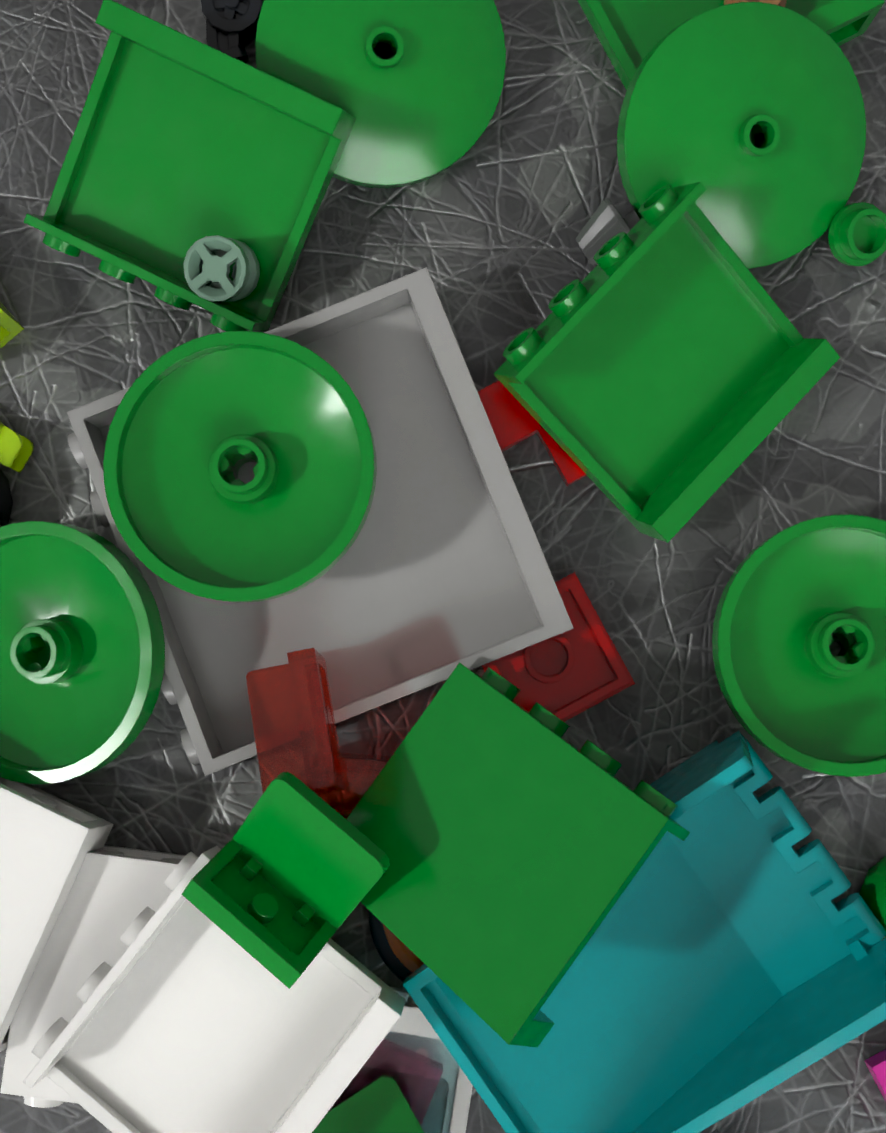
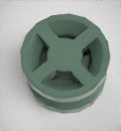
[183,235,260,302]

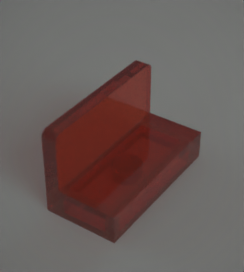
[246,648,346,795]

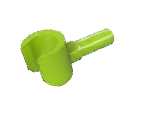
[0,421,34,473]

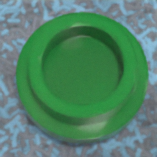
[828,202,886,266]

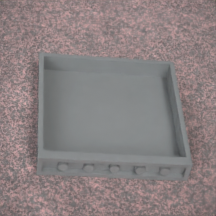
[67,267,574,776]

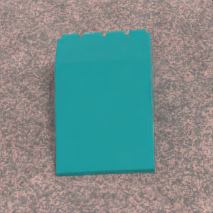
[403,730,886,1133]

